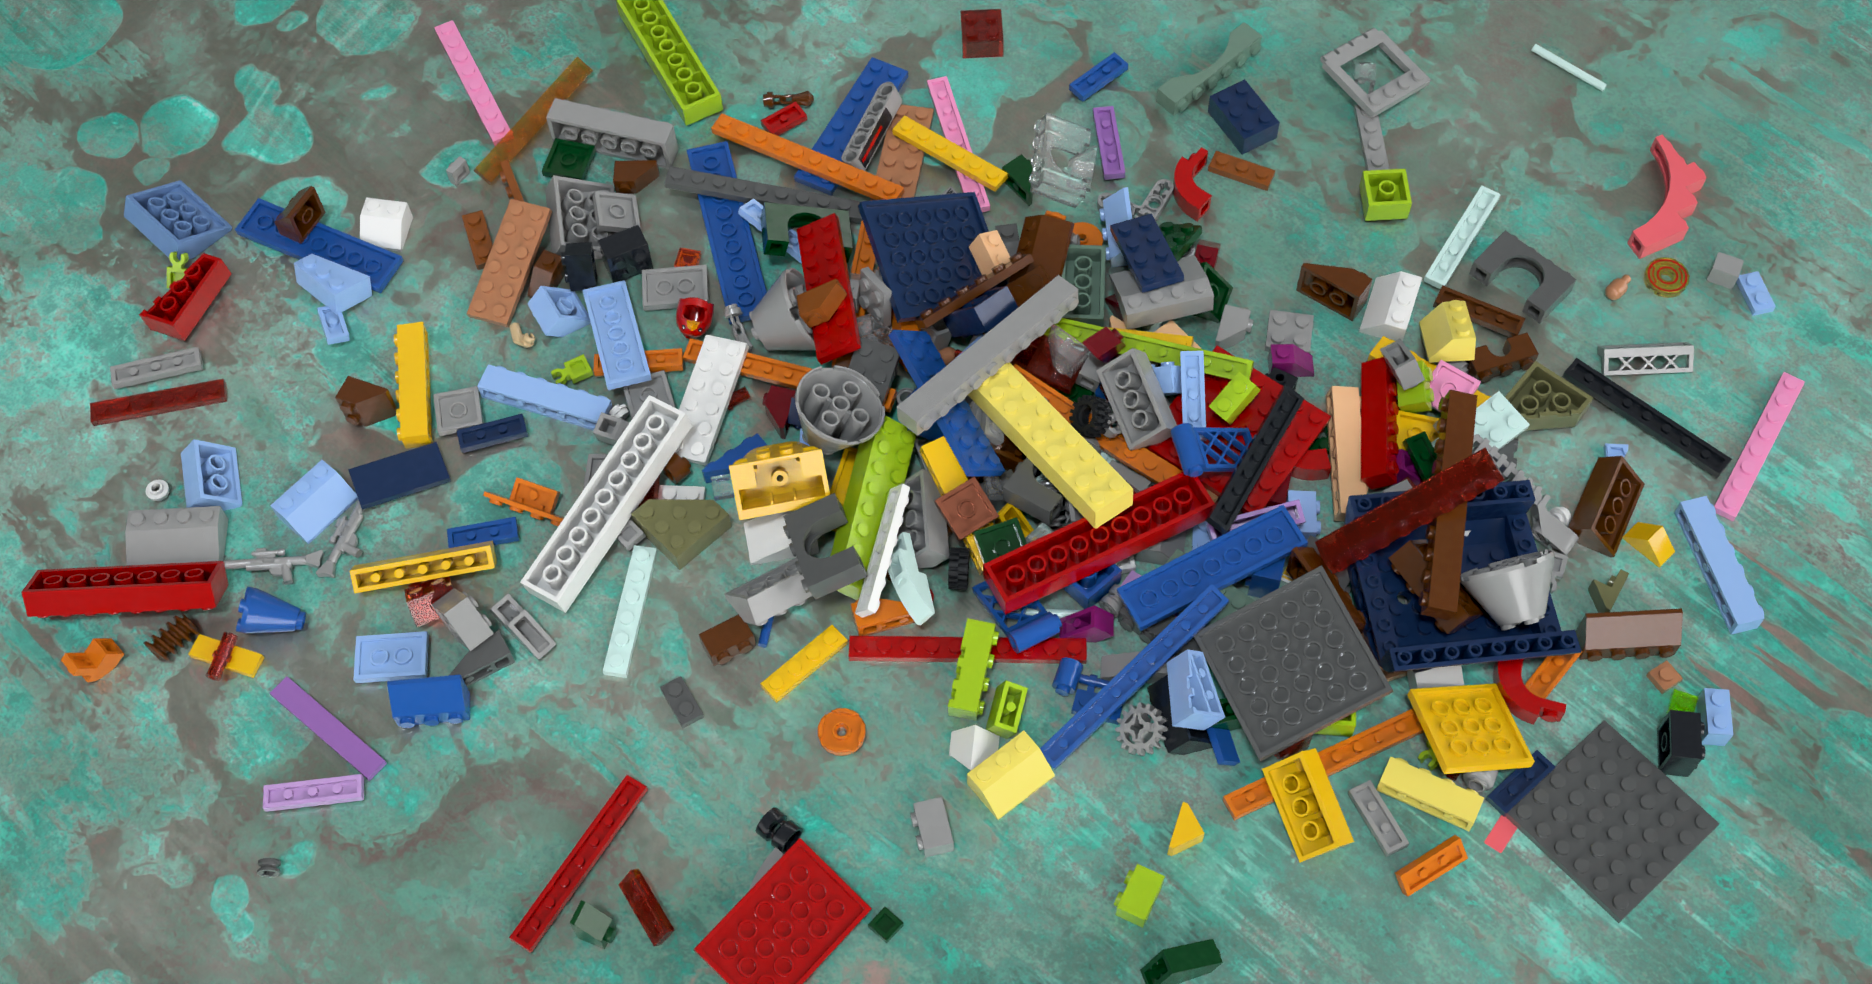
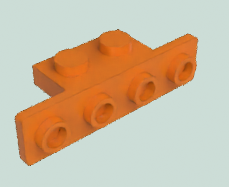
[483,477,565,526]

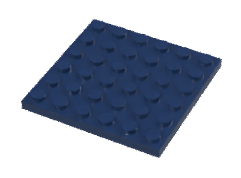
[858,192,1008,323]

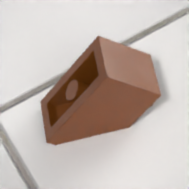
[797,279,847,328]

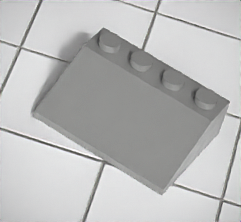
[545,175,618,259]
[1109,255,1214,330]
[125,506,228,565]

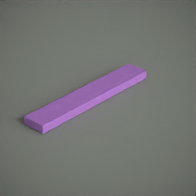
[270,676,387,781]

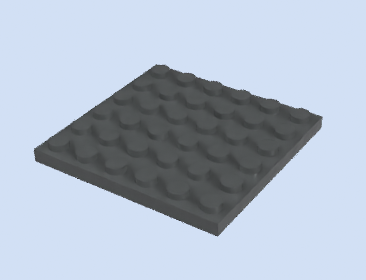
[1194,565,1393,761]
[1505,720,1720,923]

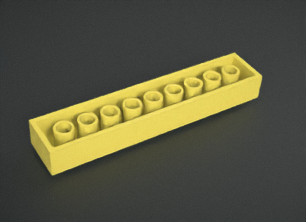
[968,362,1133,529]

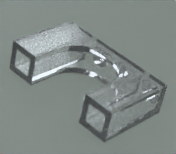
[1029,112,1091,208]

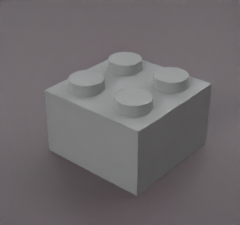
[431,588,494,651]

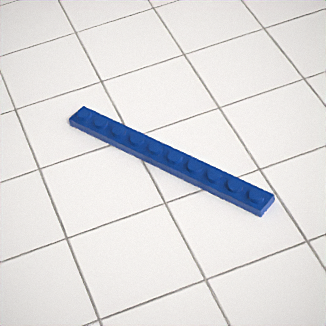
[1040,584,1229,770]

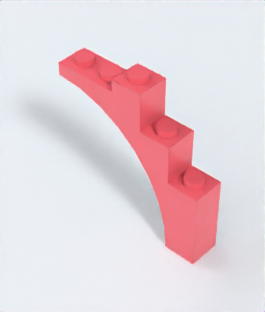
[1627,134,1707,259]

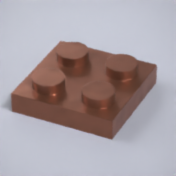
[934,477,999,541]

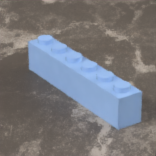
[477,364,613,430]
[1674,496,1765,635]

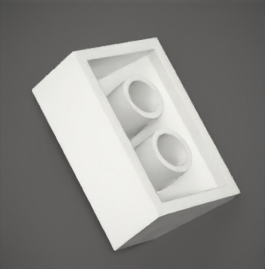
[1359,271,1422,342]

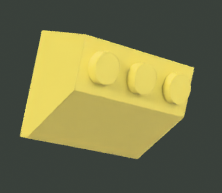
[1419,300,1476,363]
[967,731,1055,820]

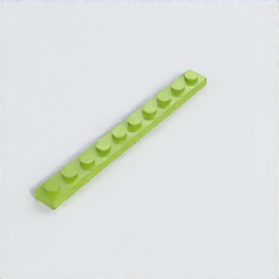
[1040,318,1254,380]

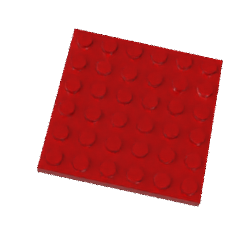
[1144,345,1331,513]

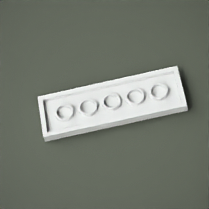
[675,335,749,466]

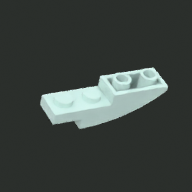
[888,532,935,626]

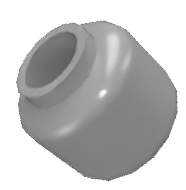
[1462,770,1499,792]

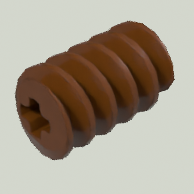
[143,612,199,661]

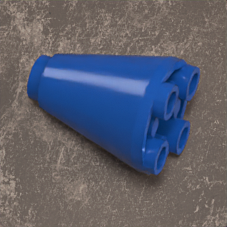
[236,587,306,634]

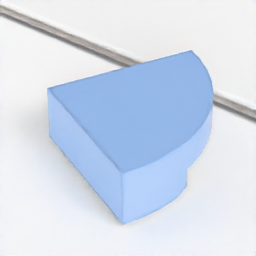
[1603,443,1628,457]

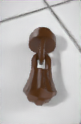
[763,91,814,109]

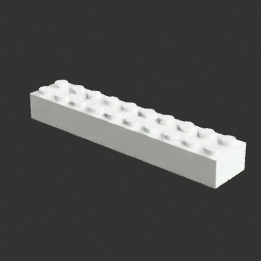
[520,395,693,613]

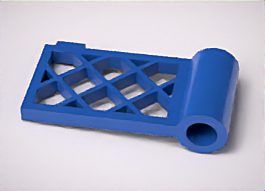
[1170,423,1252,477]
[972,581,1062,654]

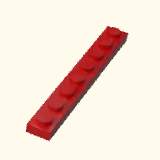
[509,775,648,953]

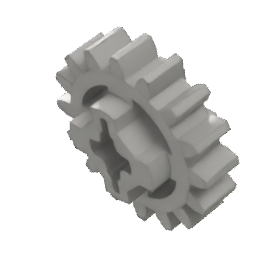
[1115,702,1168,757]

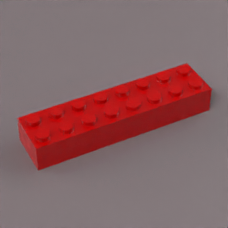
[21,561,229,618]

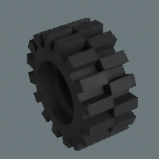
[1069,395,1112,438]
[948,547,970,590]

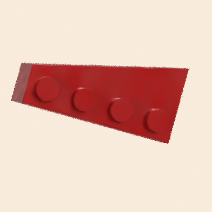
[139,253,232,341]

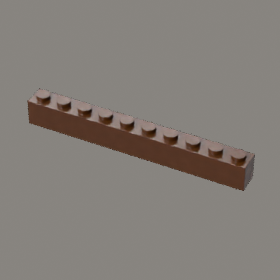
[1419,390,1478,620]

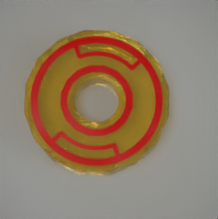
[1643,257,1690,298]

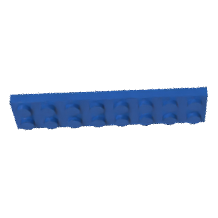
[794,57,908,196]
[235,198,404,293]
[889,330,1005,477]
[1117,504,1308,631]

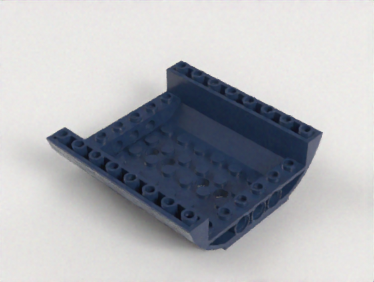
[1345,480,1582,672]

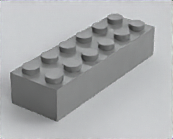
[546,98,679,169]

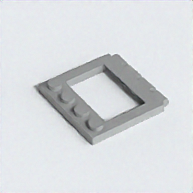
[1320,28,1431,118]

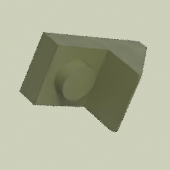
[1588,569,1629,613]

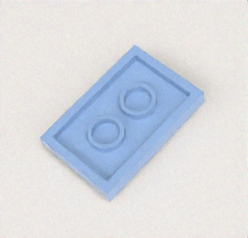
[353,631,429,683]

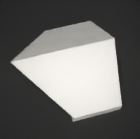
[949,725,1000,770]

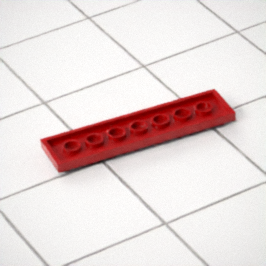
[796,213,861,365]

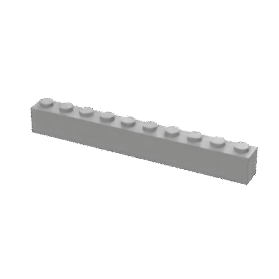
[897,275,1079,436]

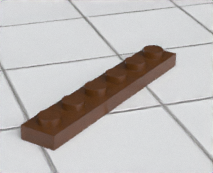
[915,252,1034,328]

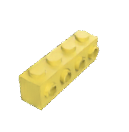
[1376,756,1484,831]

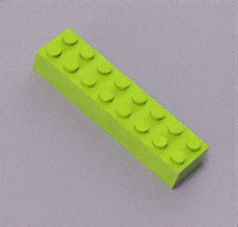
[616,0,723,126]
[830,415,916,600]

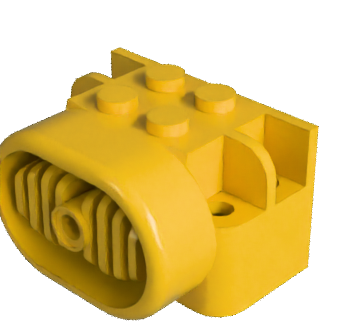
[729,441,830,520]

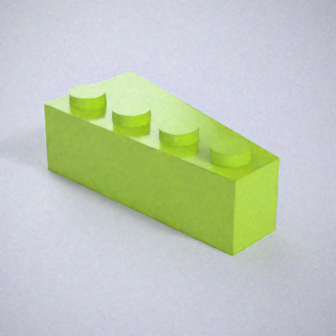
[948,618,999,721]

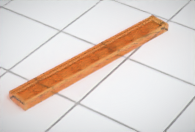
[474,57,593,185]

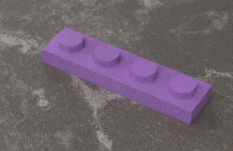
[1093,106,1125,180]

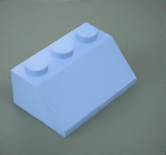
[1099,187,1132,268]
[181,439,242,511]
[270,460,358,544]

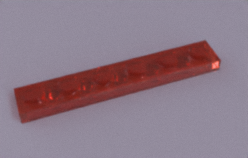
[90,379,227,426]

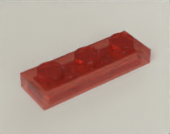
[618,868,675,946]

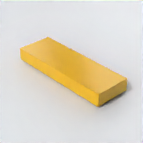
[188,634,264,678]

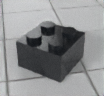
[598,225,654,283]
[1657,710,1706,777]

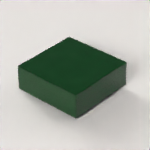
[868,907,904,943]

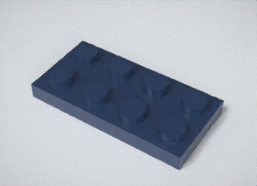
[1110,213,1184,293]

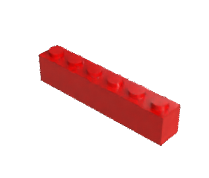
[1361,357,1399,490]

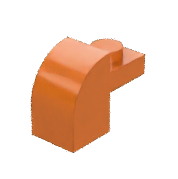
[61,638,124,683]

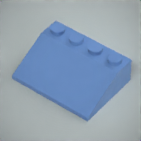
[124,180,232,260]

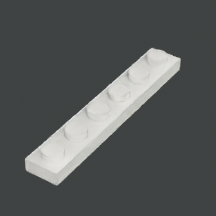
[855,484,910,618]

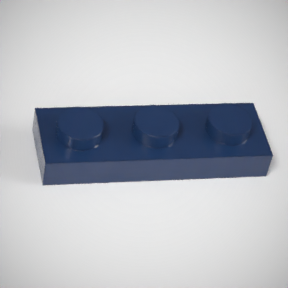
[456,414,528,453]
[1485,750,1555,817]

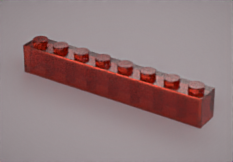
[1315,447,1505,574]

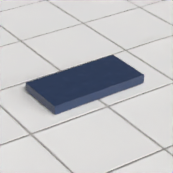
[348,442,451,510]

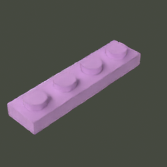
[263,774,364,812]

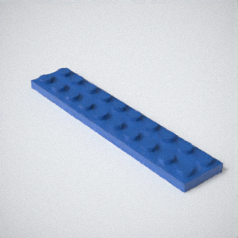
[687,141,767,325]

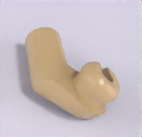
[509,323,535,348]

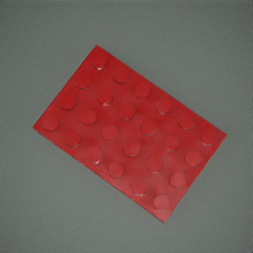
[693,838,872,984]

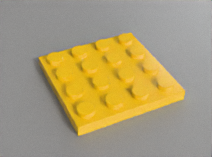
[1407,683,1535,774]

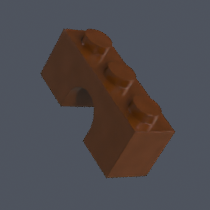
[1466,332,1539,383]

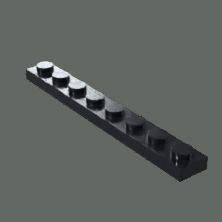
[1562,358,1732,478]
[1205,385,1304,535]

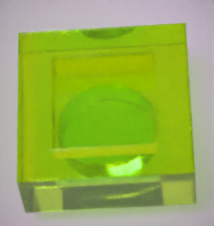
[1666,689,1698,714]

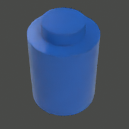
[1052,657,1083,696]

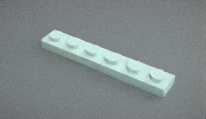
[1423,185,1501,289]
[603,545,658,678]

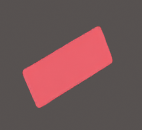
[1484,815,1517,853]

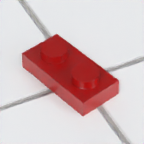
[761,101,807,136]

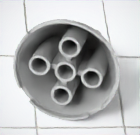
[749,268,816,352]
[795,365,885,455]
[1460,550,1555,630]

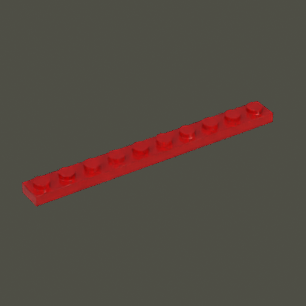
[849,636,1087,664]

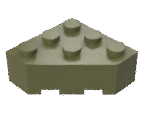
[1505,361,1593,431]
[631,499,732,570]

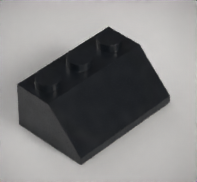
[1147,675,1212,755]

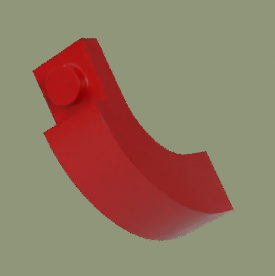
[1173,147,1212,222]
[1291,448,1331,481]
[1493,659,1567,725]

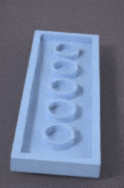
[582,280,652,390]

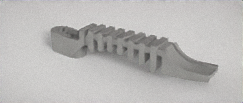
[1433,421,1579,555]

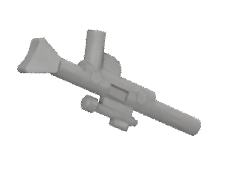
[316,500,363,578]
[219,548,324,585]

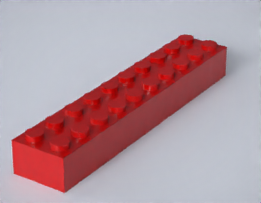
[983,472,1215,615]

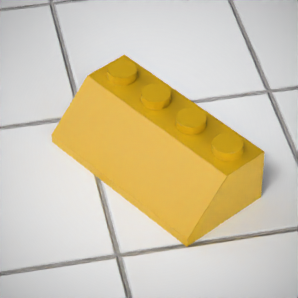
[1262,748,1354,862]

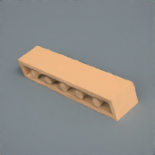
[1325,386,1369,522]

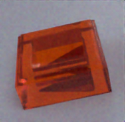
[674,247,701,267]

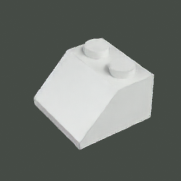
[360,197,413,252]

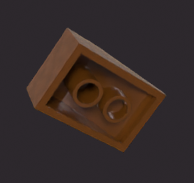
[1296,263,1373,322]

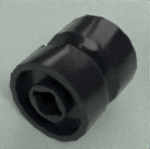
[755,807,803,854]

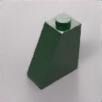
[1140,939,1223,984]

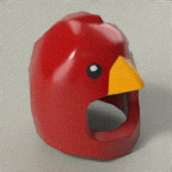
[676,297,714,339]

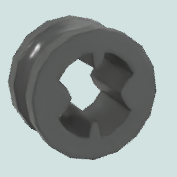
[257,858,281,877]

